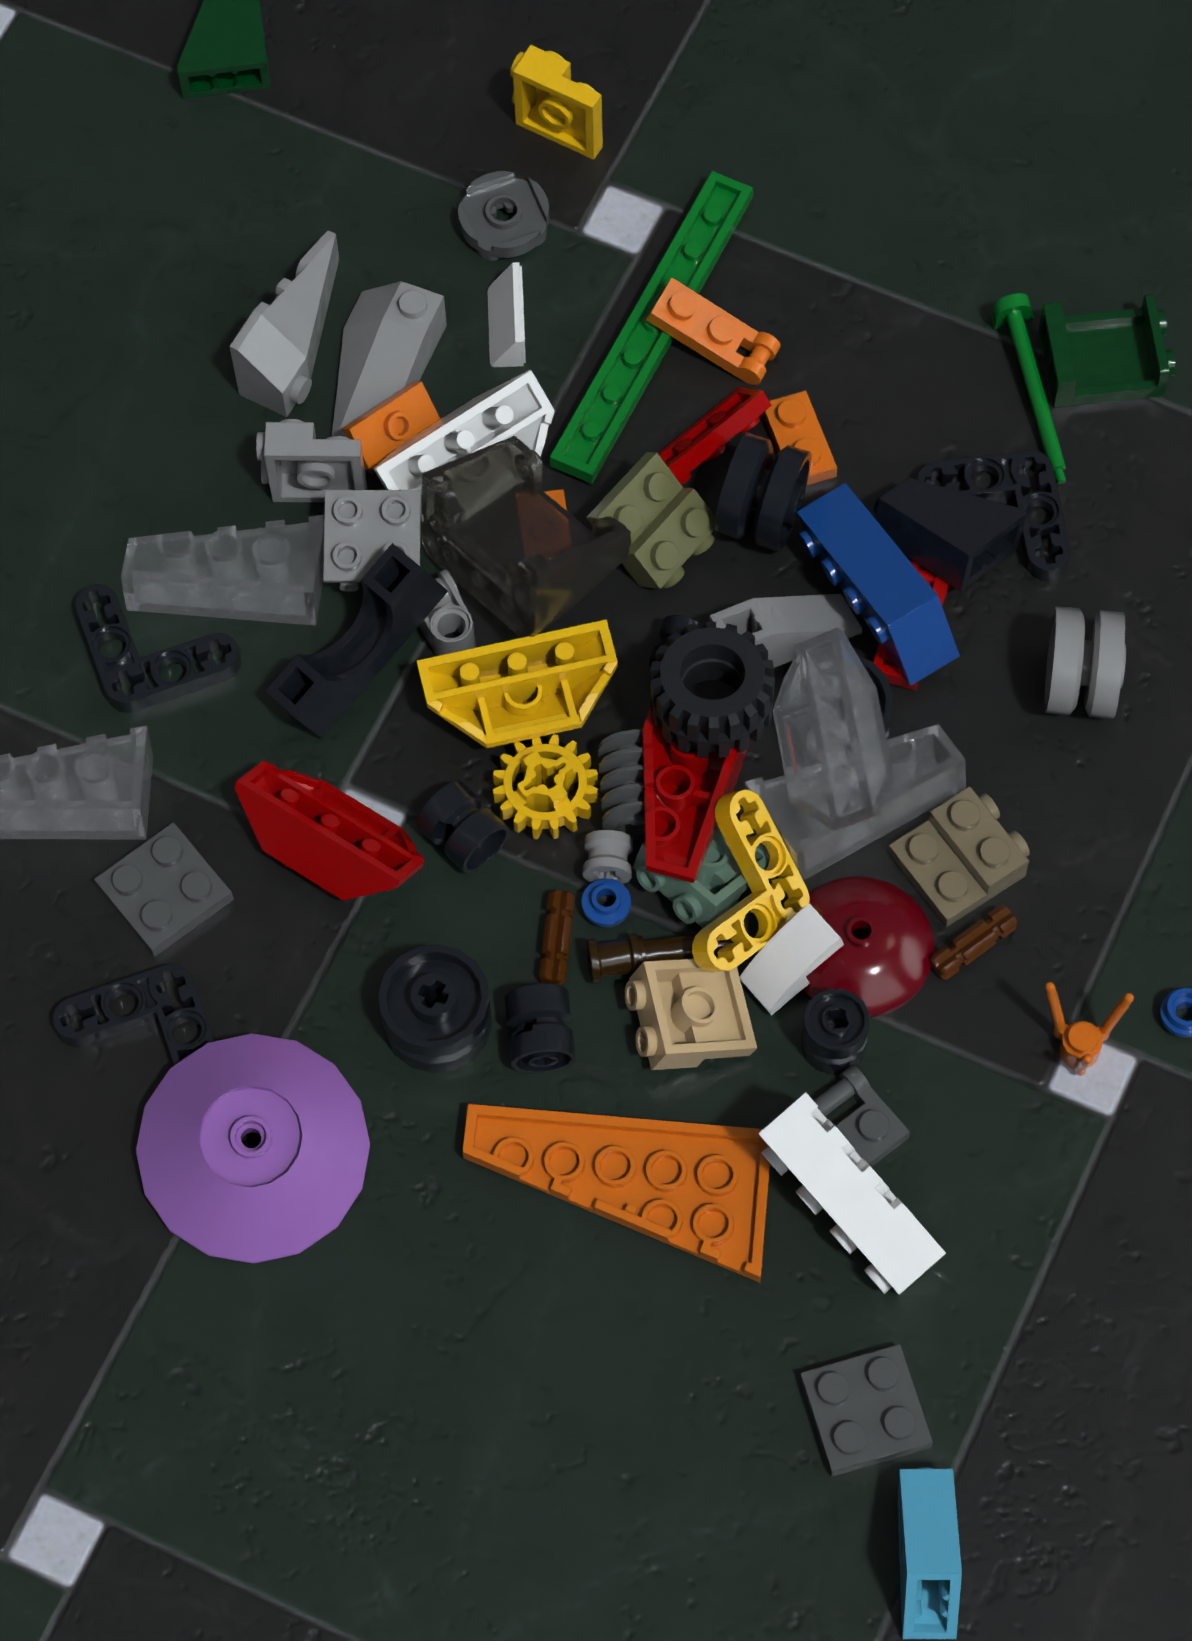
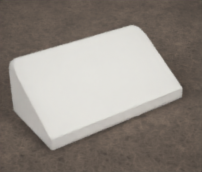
[487,262,526,367]

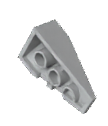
[229,230,339,417]

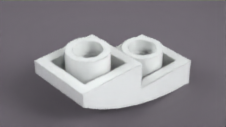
[740,903,844,1016]

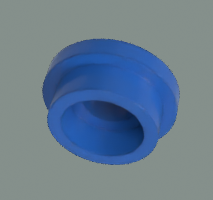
[582,879,631,927]
[1160,988,1192,1038]

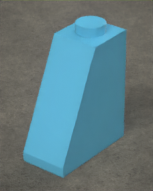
[897,1467,962,1639]

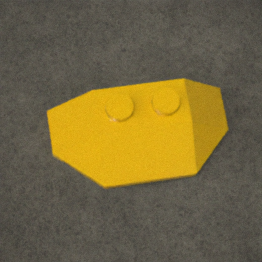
[417,619,618,748]

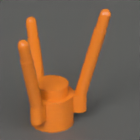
[1045,982,1134,1076]

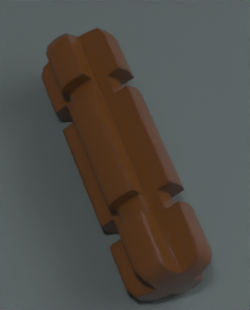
[539,890,575,986]
[930,905,1018,980]

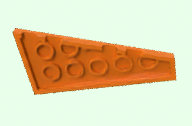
[463,1104,770,1283]

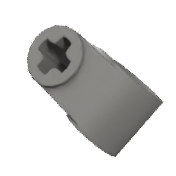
[418,569,476,656]

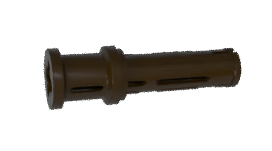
[586,933,733,984]

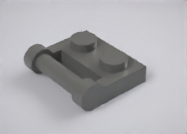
[813,1065,910,1167]

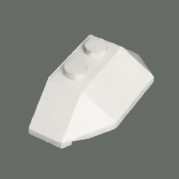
[373,370,555,525]

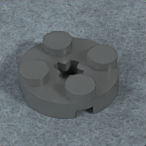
[458,171,550,261]

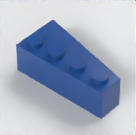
[797,483,960,686]

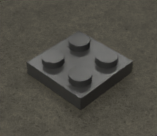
[94,822,234,957]
[800,1344,933,1477]

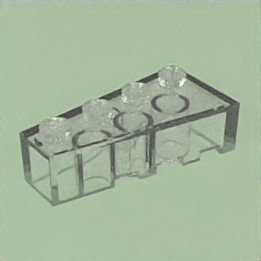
[121,515,325,626]
[0,725,153,840]

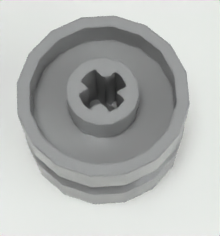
[1044,606,1126,719]

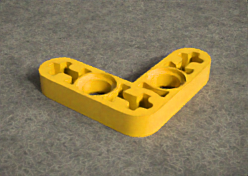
[692,789,810,973]

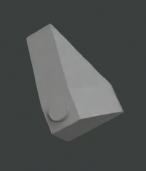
[332,281,447,474]

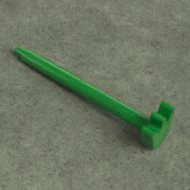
[991,293,1066,484]

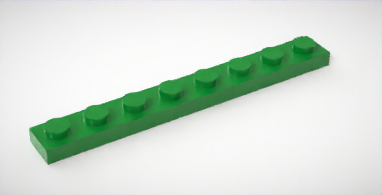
[550,171,753,484]

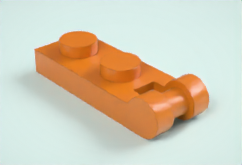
[646,278,781,385]

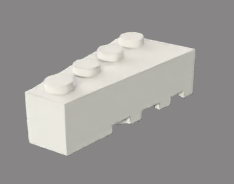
[759,1092,946,1295]

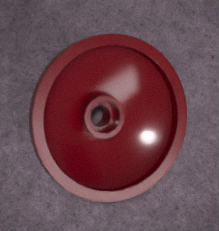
[801,877,934,1018]

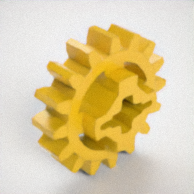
[493,734,598,839]

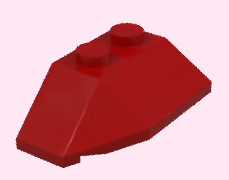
[234,761,425,900]

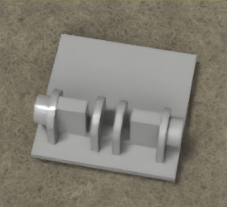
[323,490,421,592]

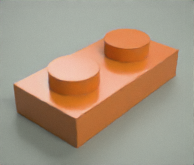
[762,390,837,485]

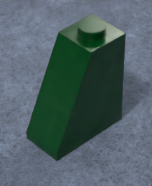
[177,0,272,99]

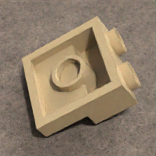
[625,957,757,1070]

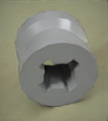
[582,830,634,884]

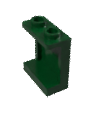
[1039,294,1175,408]

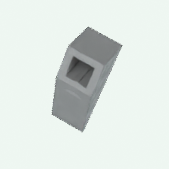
[709,594,862,667]

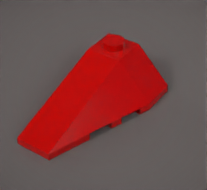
[643,707,750,883]

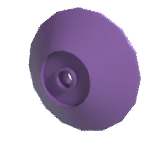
[135,1033,371,1264]

